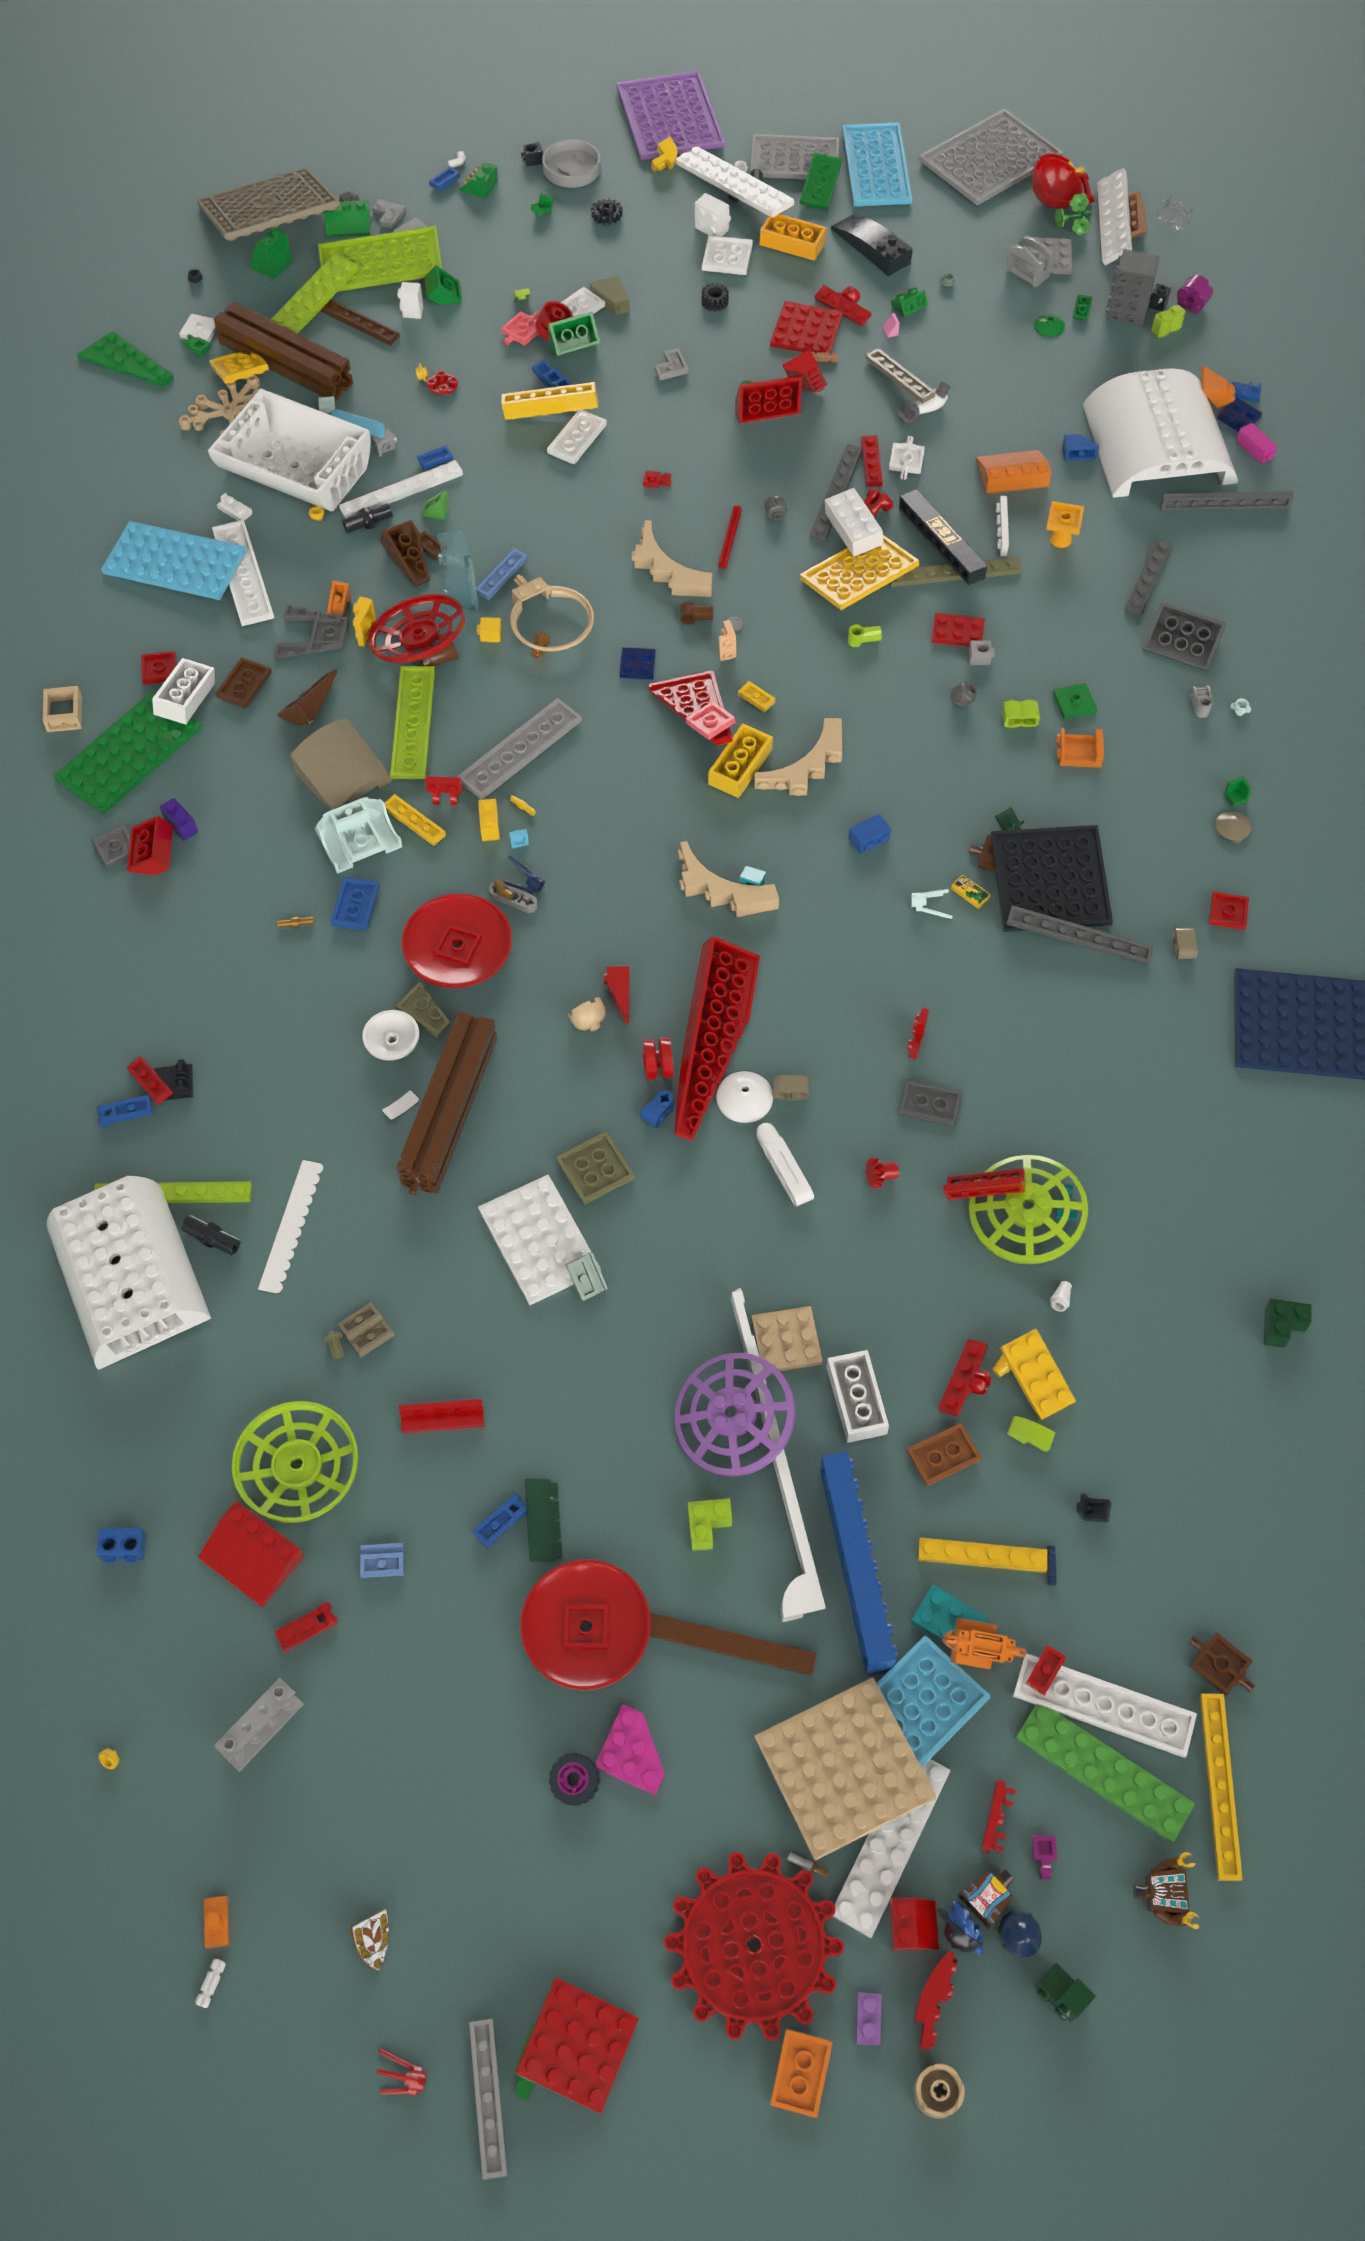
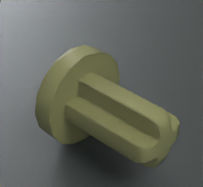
[323,1331,345,1360]

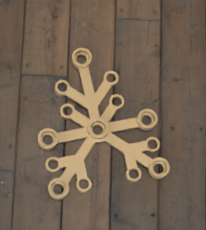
[179,374,260,435]

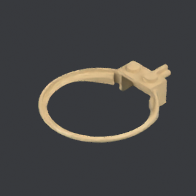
[510,575,594,651]

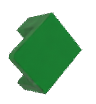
[1223,776,1252,807]

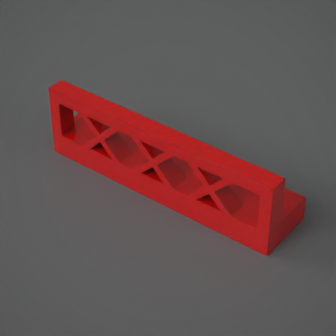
[943,1168,1025,1200]
[399,1399,485,1433]

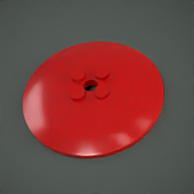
[402,893,512,988]
[520,1559,651,1691]

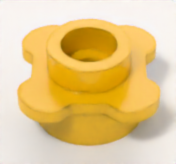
[416,363,428,382]

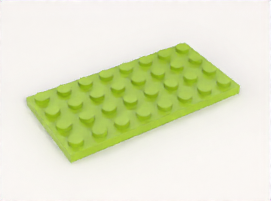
[318,226,442,292]

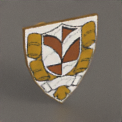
[350,1909,389,1971]

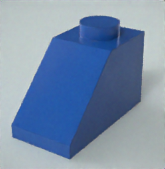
[1062,434,1099,461]

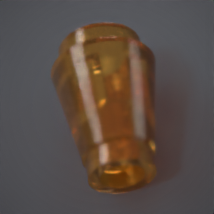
[531,632,551,659]

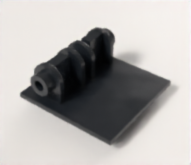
[154,1059,193,1101]

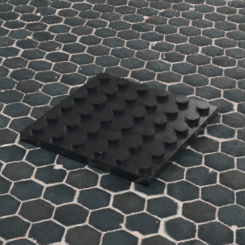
[990,825,1113,932]

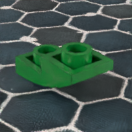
[1073,294,1093,320]

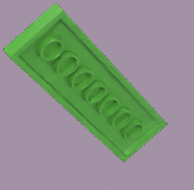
[1015,1704,1195,1844]

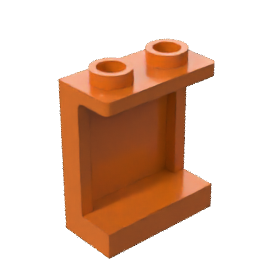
[1056,728,1104,768]

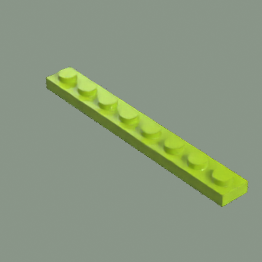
[94,1181,252,1203]

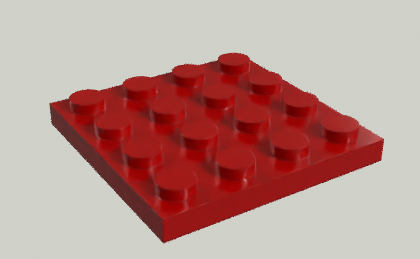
[770,301,843,354]
[514,1977,639,2114]

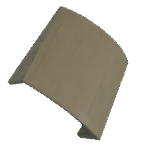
[290,718,393,811]

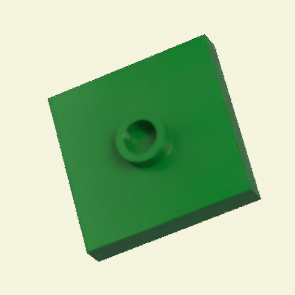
[1053,683,1097,719]

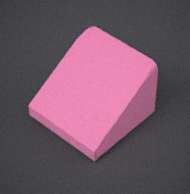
[883,313,899,337]

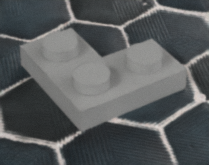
[372,199,406,229]
[654,348,689,381]

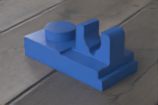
[1231,382,1262,402]

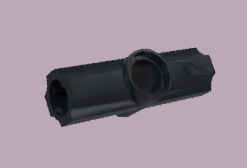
[342,503,393,533]
[181,1215,241,1256]

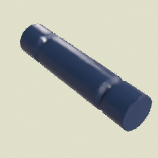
[1047,1546,1056,1586]

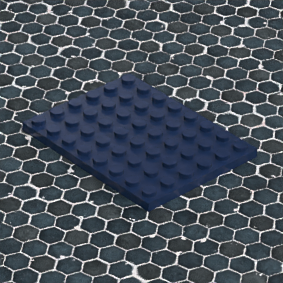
[1234,968,1365,1080]

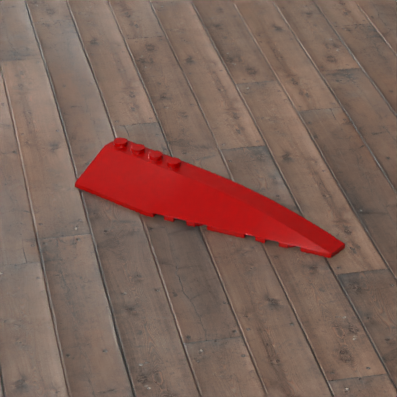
[674,936,760,1141]

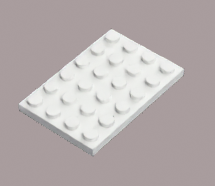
[478,1174,601,1306]

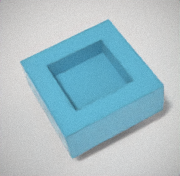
[509,829,529,849]

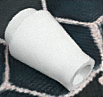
[1050,1281,1072,1312]

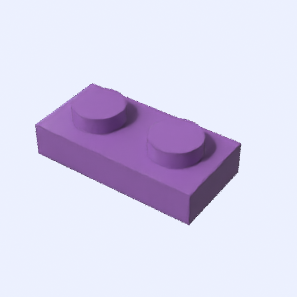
[856,1992,882,2046]

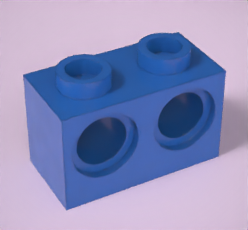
[96,1528,147,1563]

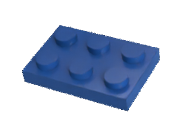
[330,877,380,931]

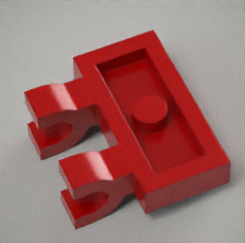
[425,776,463,805]

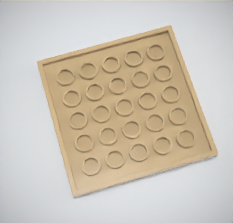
[754,1677,937,1861]

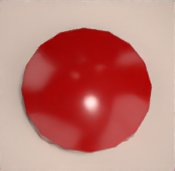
[427,370,458,394]

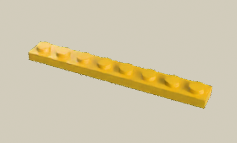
[1200,1694,1243,1881]

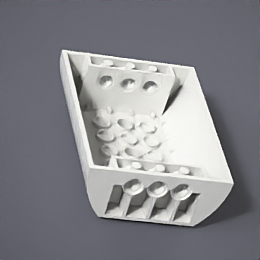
[208,389,370,512]
[47,1176,211,1370]

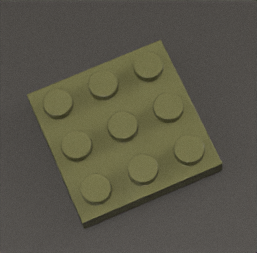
[556,1131,635,1205]

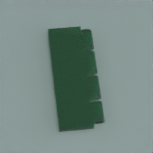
[525,1478,562,1562]

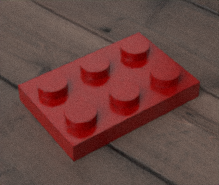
[932,613,985,647]

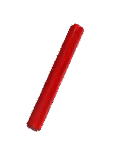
[718,505,742,569]

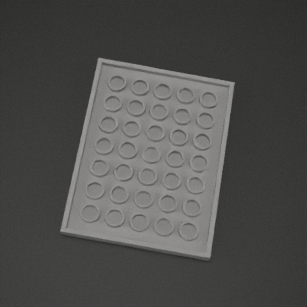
[919,108,1063,206]

